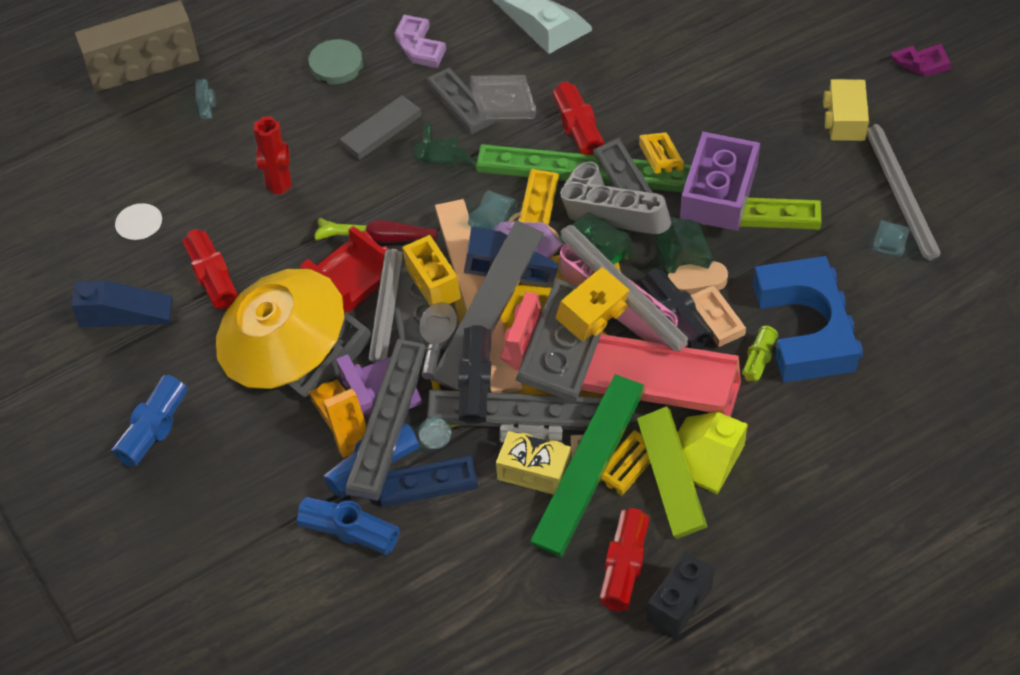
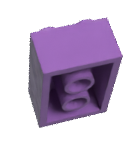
[680,132,760,231]

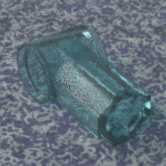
[468,190,517,230]

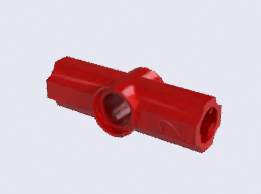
[553,81,604,155]
[254,117,292,194]
[182,229,238,310]
[600,508,649,612]

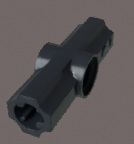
[640,268,713,350]
[458,325,492,424]

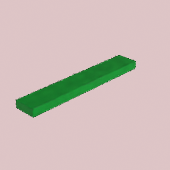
[531,374,645,557]

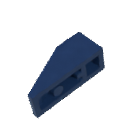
[464,226,558,288]
[71,280,173,328]

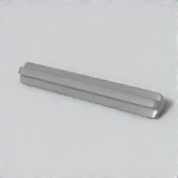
[368,249,403,363]

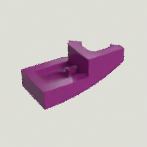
[891,44,951,76]

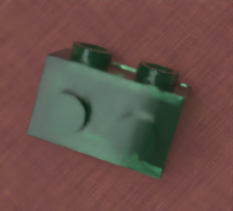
[572,212,633,261]
[656,216,714,274]

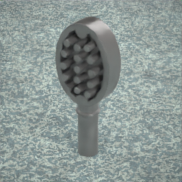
[420,302,458,380]

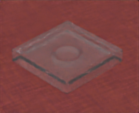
[470,75,536,120]

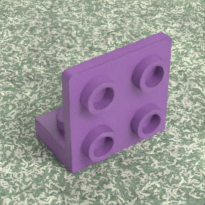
[336,355,422,426]

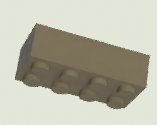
[75,0,200,93]

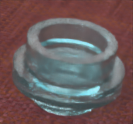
[419,417,451,449]

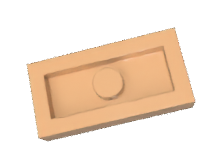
[691,285,746,347]

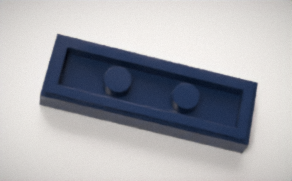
[380,456,478,507]

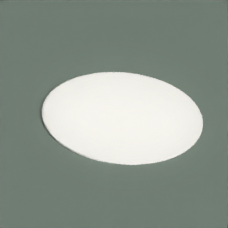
[115,204,162,240]

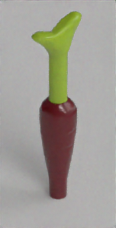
[315,218,438,244]

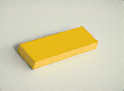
[519,169,559,226]

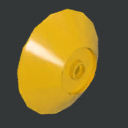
[216,269,344,389]

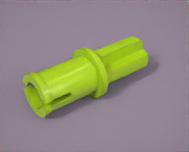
[742,326,778,382]

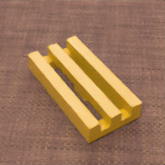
[639,133,684,174]
[600,430,651,496]

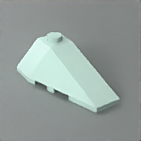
[493,0,592,54]

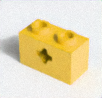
[403,235,461,306]
[555,267,630,342]

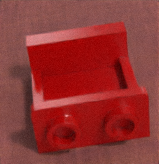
[299,226,389,313]

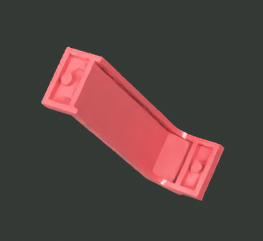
[500,292,741,417]

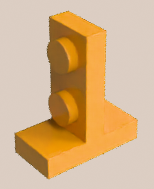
[309,380,367,458]

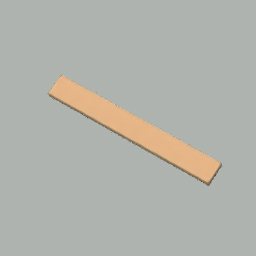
[435,199,522,394]

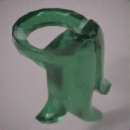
[414,122,475,167]

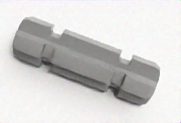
[500,424,563,443]

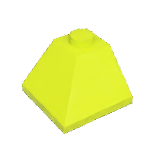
[678,412,748,495]

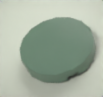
[309,39,363,85]

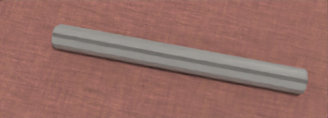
[866,124,940,261]
[561,225,688,352]

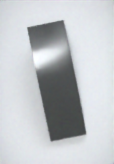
[288,312,372,397]

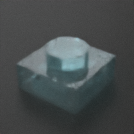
[196,79,216,119]
[872,220,910,257]

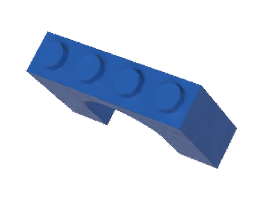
[752,256,863,383]

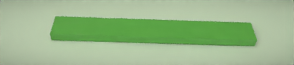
[476,144,691,192]

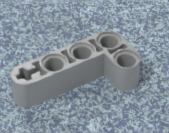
[560,162,671,234]

